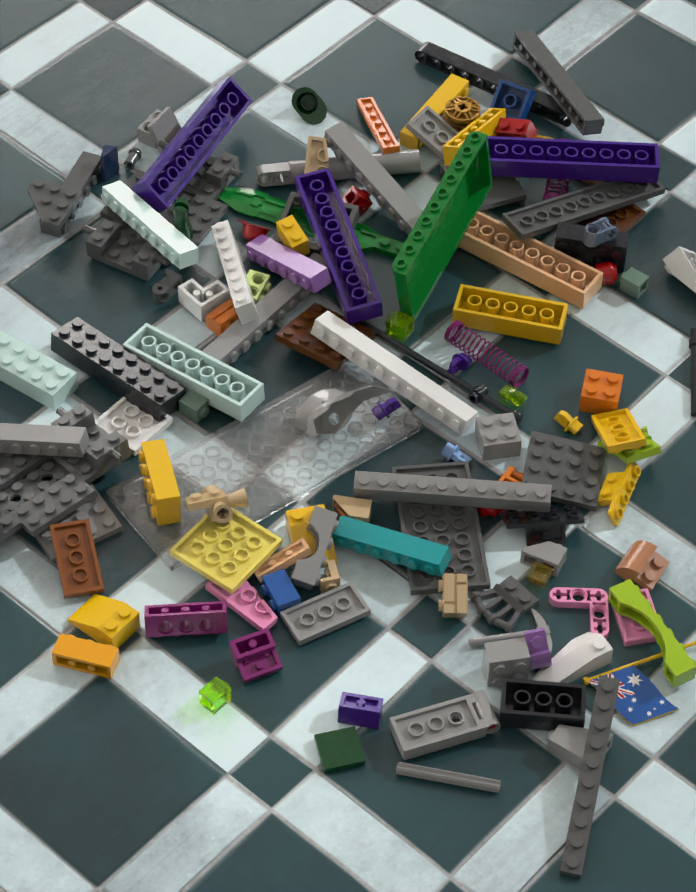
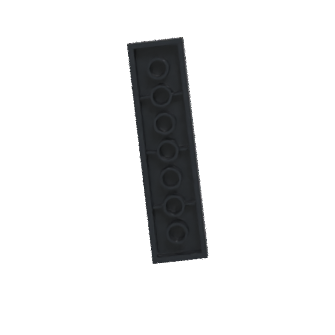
[51,317,186,422]

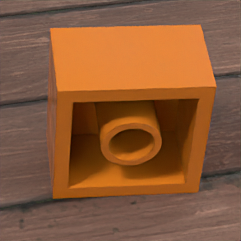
[579,368,624,414]

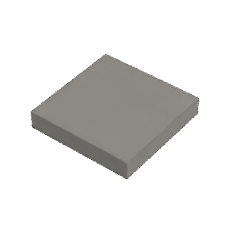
[147,107,181,154]

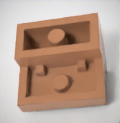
[614,540,670,592]

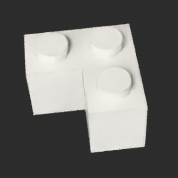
[178,278,230,322]

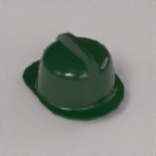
[291,87,327,125]

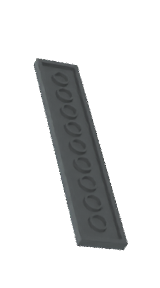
[501,181,666,240]

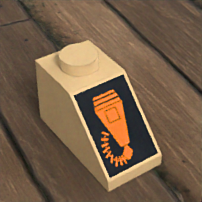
[333,495,372,523]

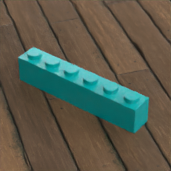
[331,515,451,577]

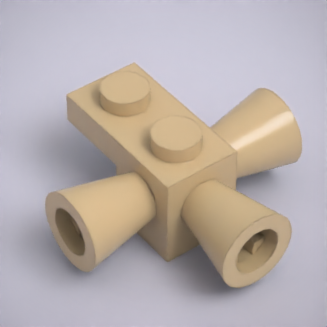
[185,485,248,523]

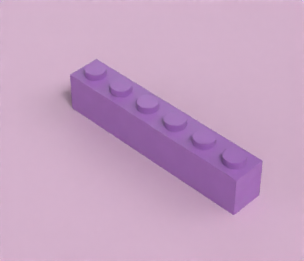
[246,234,331,293]

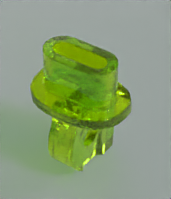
[498,384,527,406]

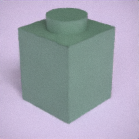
[619,267,649,299]
[179,389,209,423]

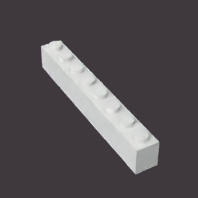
[211,220,259,325]

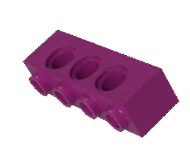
[144,601,228,638]

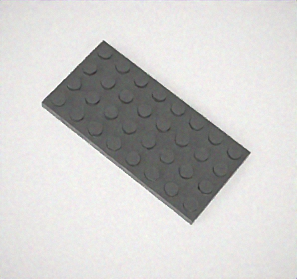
[391,461,491,595]

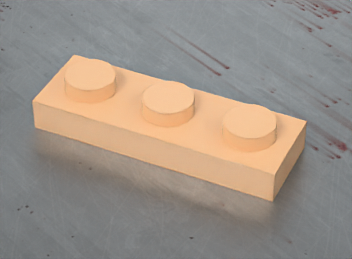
[254,538,312,583]

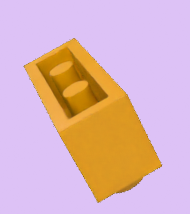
[52,633,120,679]

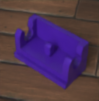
[338,692,384,729]

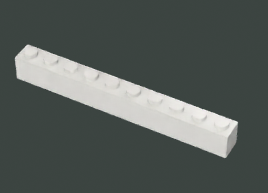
[311,310,478,435]

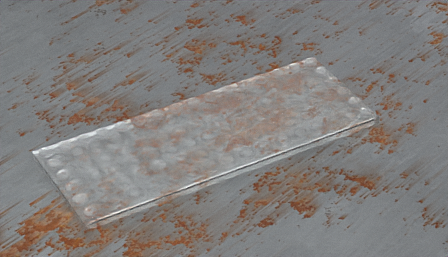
[106,360,424,571]

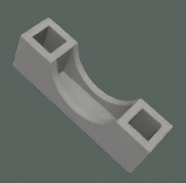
[290,505,339,591]

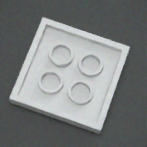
[95,396,173,456]

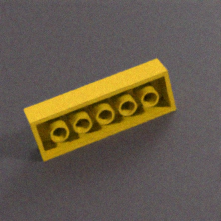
[452,284,568,345]

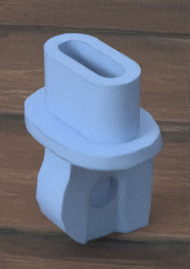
[441,442,472,463]

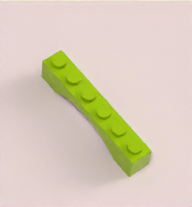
[608,579,696,688]

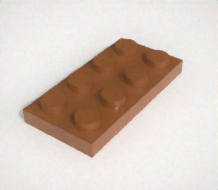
[49,519,104,599]

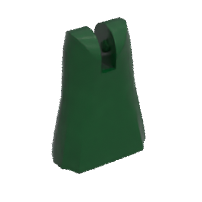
[173,197,194,242]

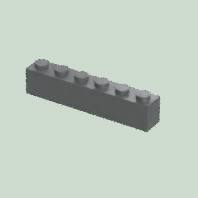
[40,151,102,238]

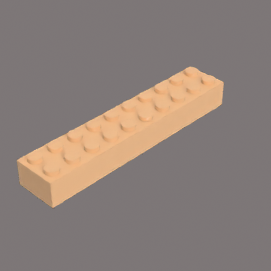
[458,211,603,309]

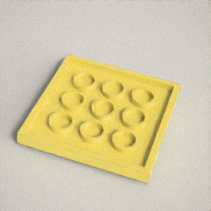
[170,508,282,595]

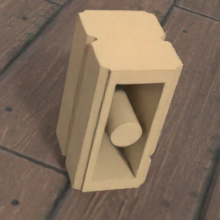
[438,573,468,618]

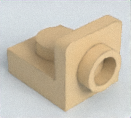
[320,559,340,594]

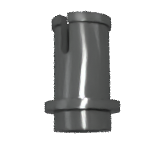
[124,147,142,169]

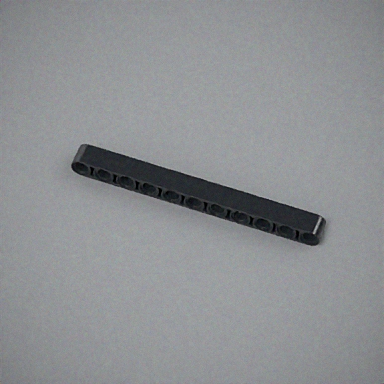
[415,41,572,127]

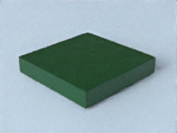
[314,726,365,773]

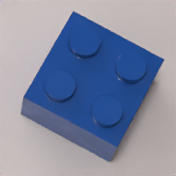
[490,79,536,119]

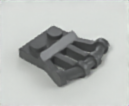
[469,576,539,633]

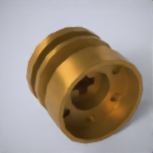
[444,96,481,132]

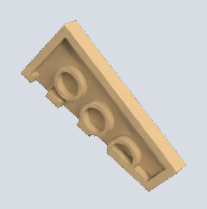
[304,136,329,174]

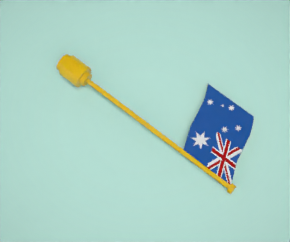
[582,641,696,726]

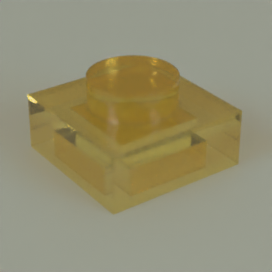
[526,562,553,588]

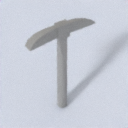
[468,608,552,654]

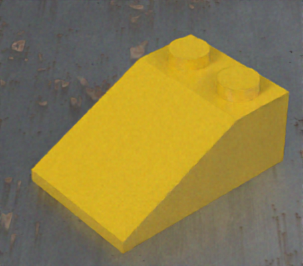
[285,504,337,567]
[68,594,140,648]

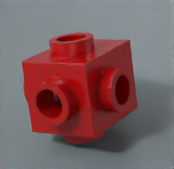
[341,186,373,216]

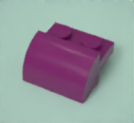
[229,628,283,683]

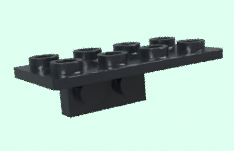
[501,505,585,546]

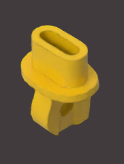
[553,410,583,435]

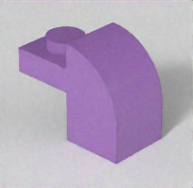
[524,628,552,670]

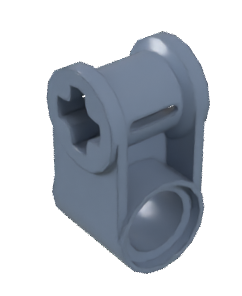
[583,217,618,247]

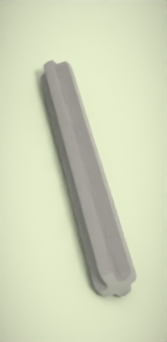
[396,762,501,793]

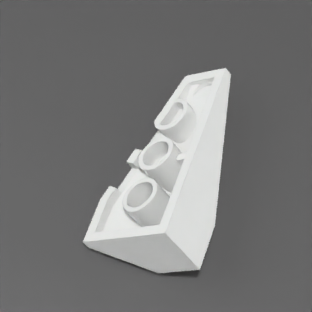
[663,246,696,293]
[531,632,613,683]

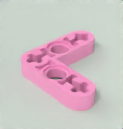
[549,587,609,639]

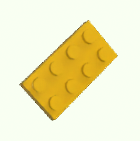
[591,408,647,454]

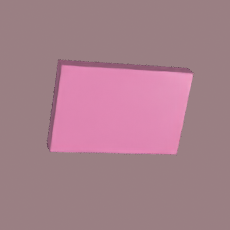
[610,588,657,646]

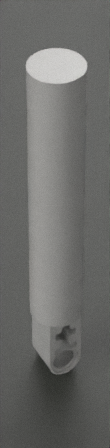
[255,149,420,187]

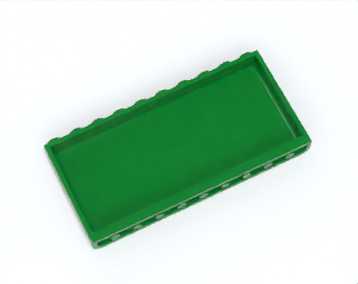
[392,131,493,324]

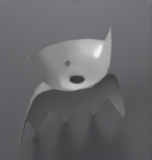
[285,386,395,436]

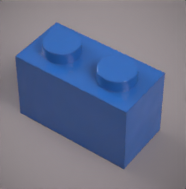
[260,569,301,618]

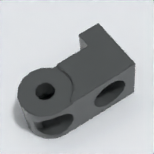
[152,268,183,304]

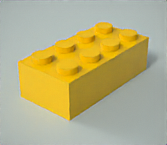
[138,439,181,526]

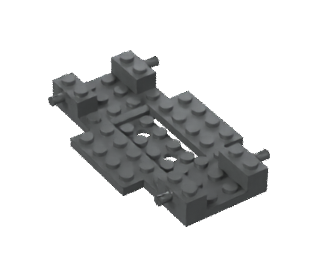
[83,140,243,281]
[0,404,131,542]

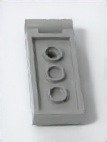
[389,690,501,761]

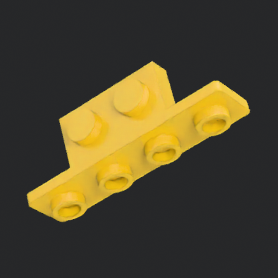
[598,462,641,526]

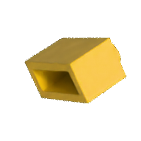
[276,215,310,255]

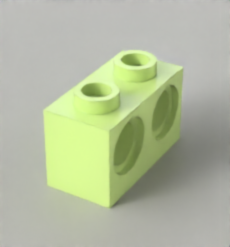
[247,269,272,304]

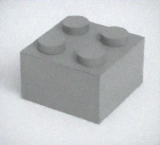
[475,412,522,461]
[482,637,530,687]

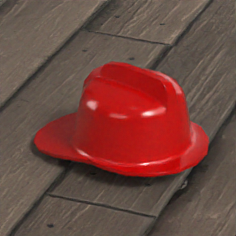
[237,219,272,243]

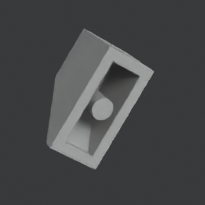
[520,541,567,577]

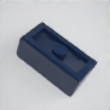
[100,145,119,182]

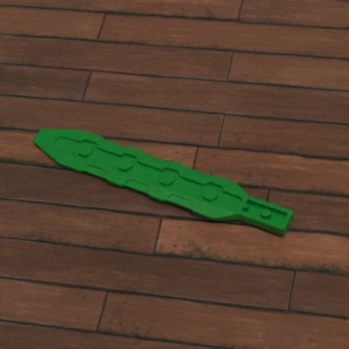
[218,187,404,258]

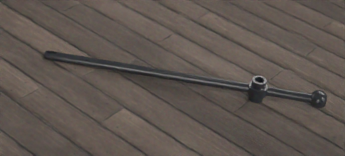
[357,320,523,424]

